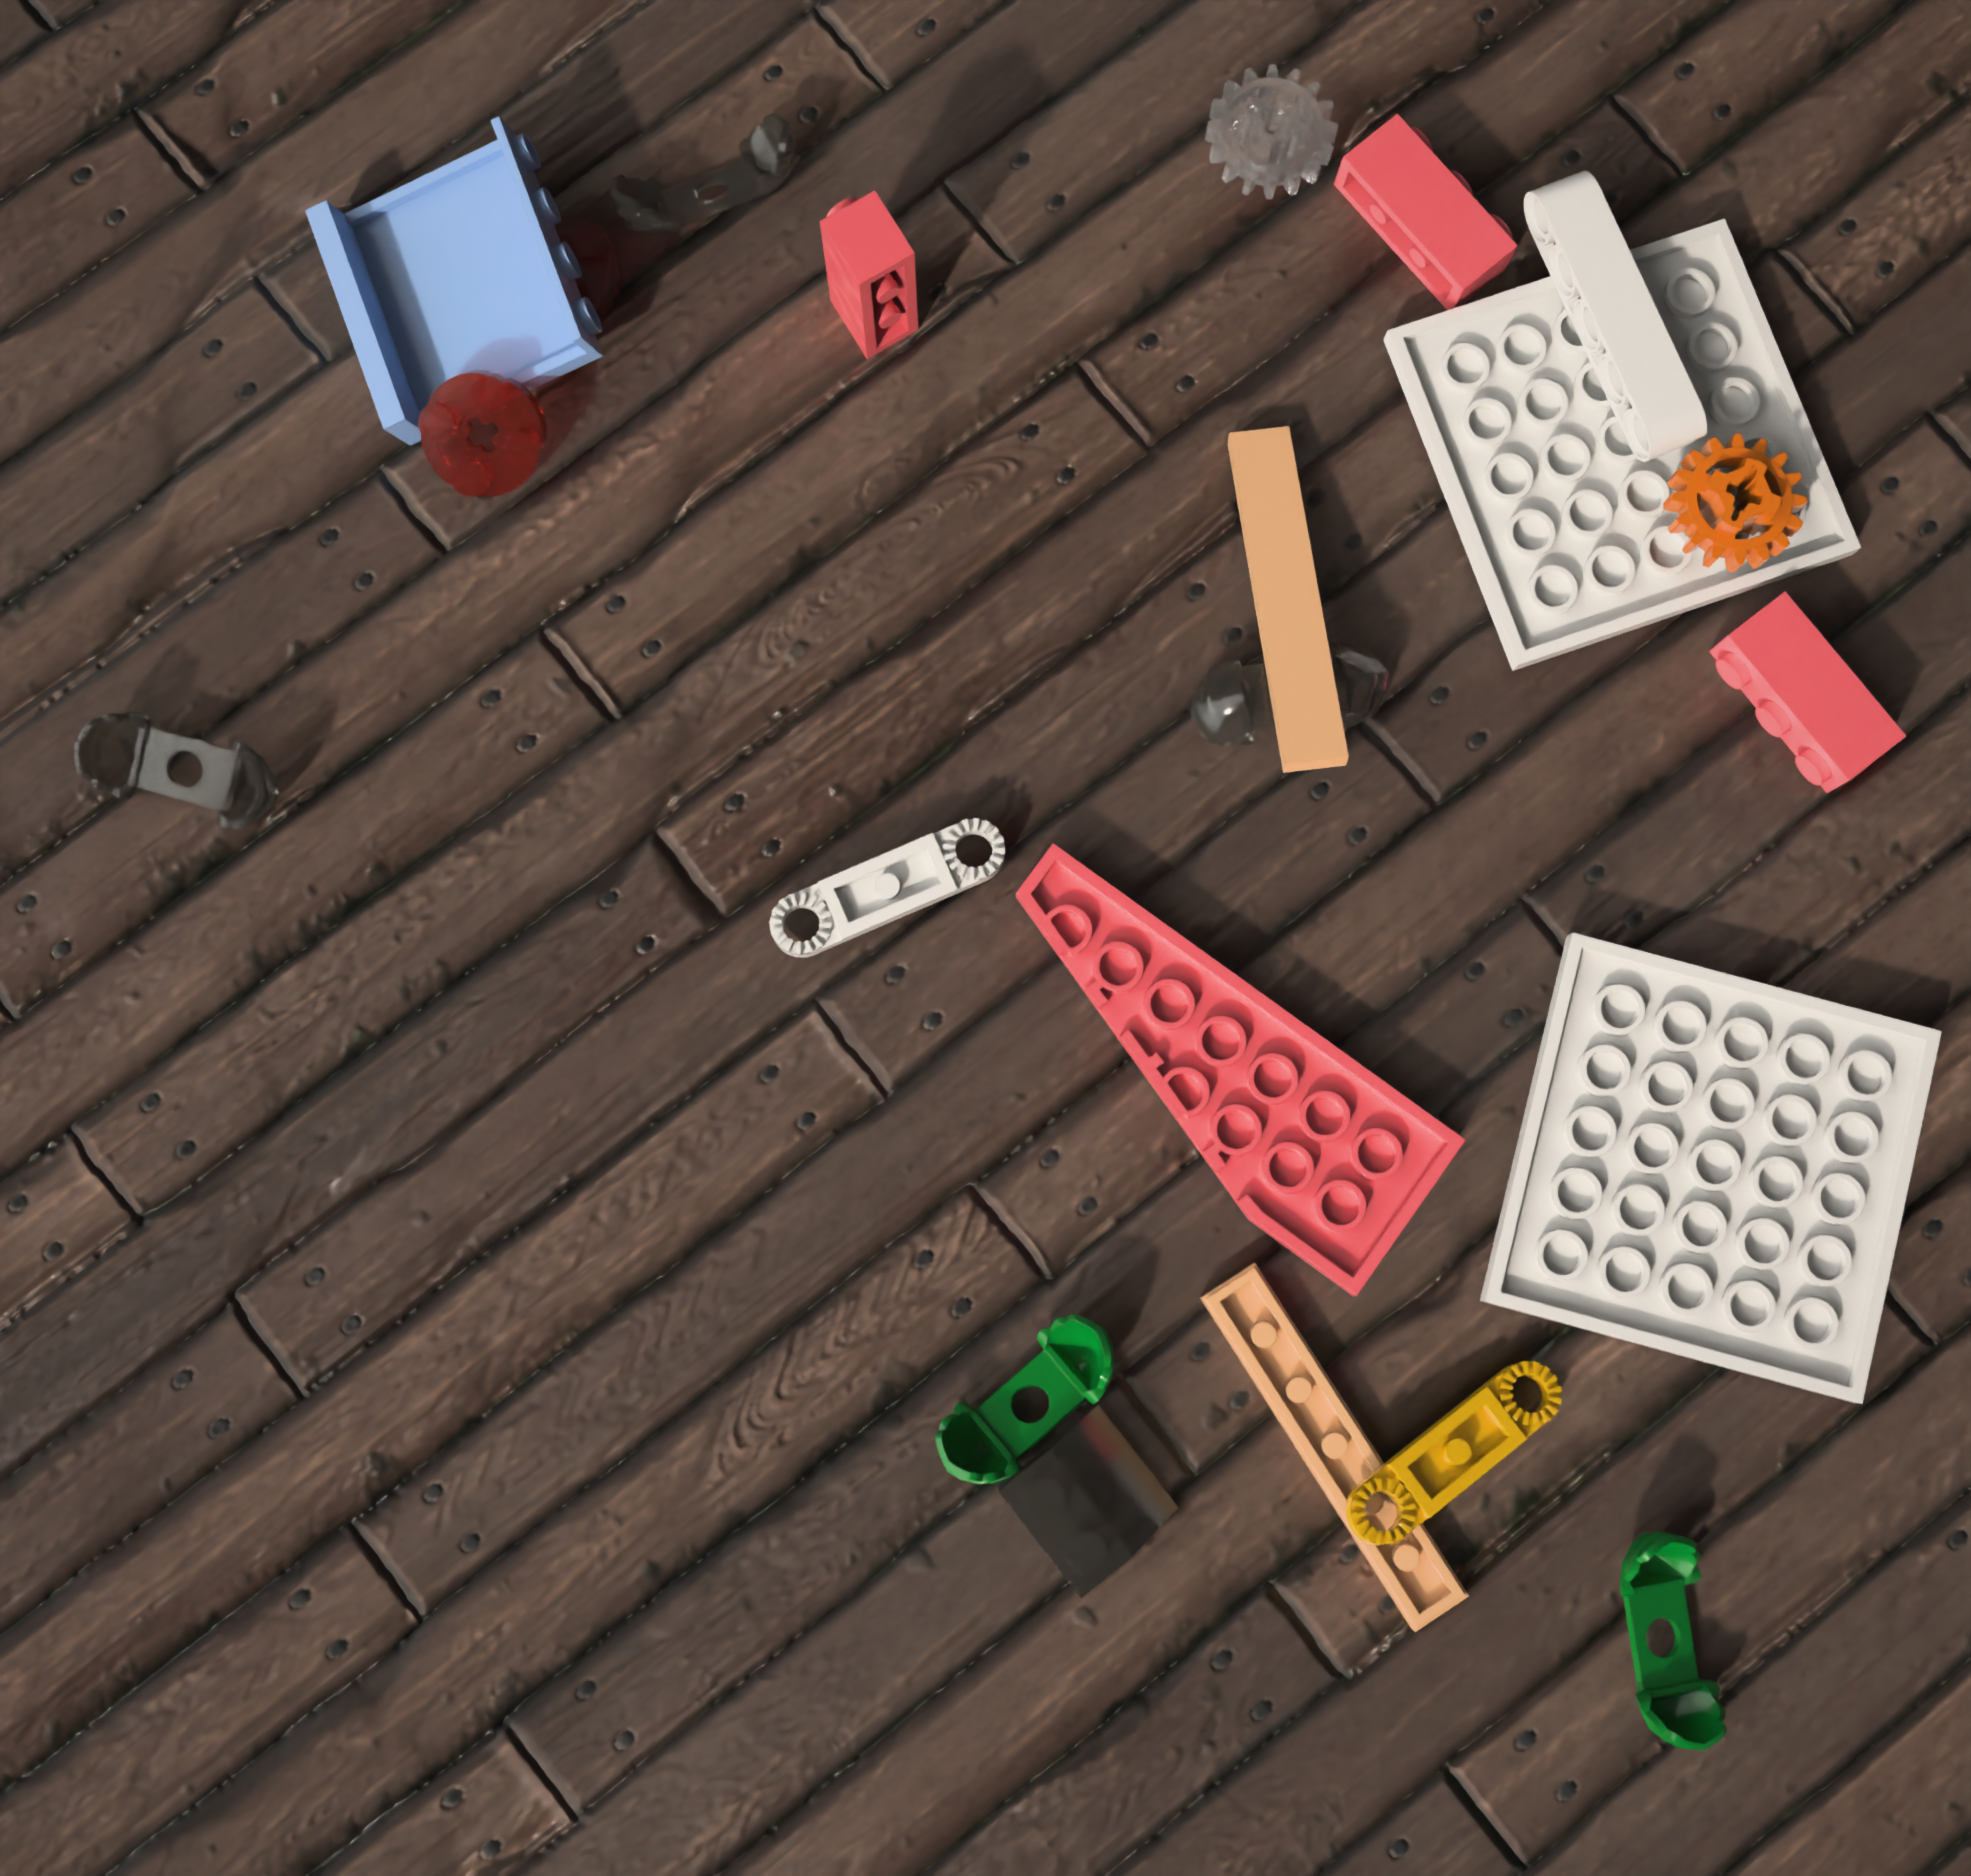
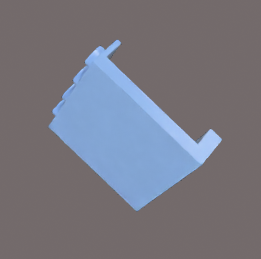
[305,116,603,446]

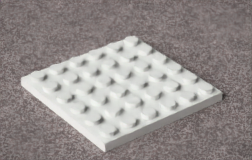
[1383,218,1861,671]
[1480,933,1942,1404]

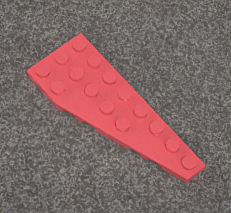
[1016,843,1466,1296]

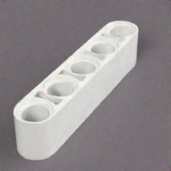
[1524,171,1707,462]

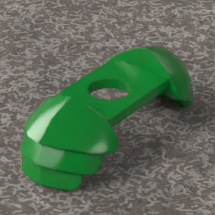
[935,1314,1114,1484]
[1619,1531,1727,1751]

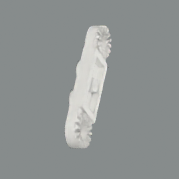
[769,818,1005,958]

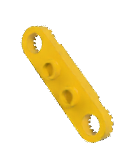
[1346,1361,1562,1545]

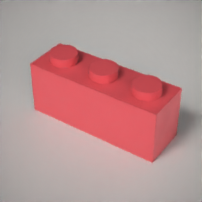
[1334,113,1518,310]
[820,190,918,359]
[1709,591,1906,793]

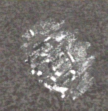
[1205,64,1338,199]

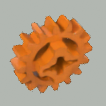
[1663,433,1807,572]

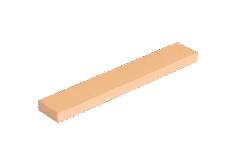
[1228,426,1349,773]
[1200,1263,1469,1632]

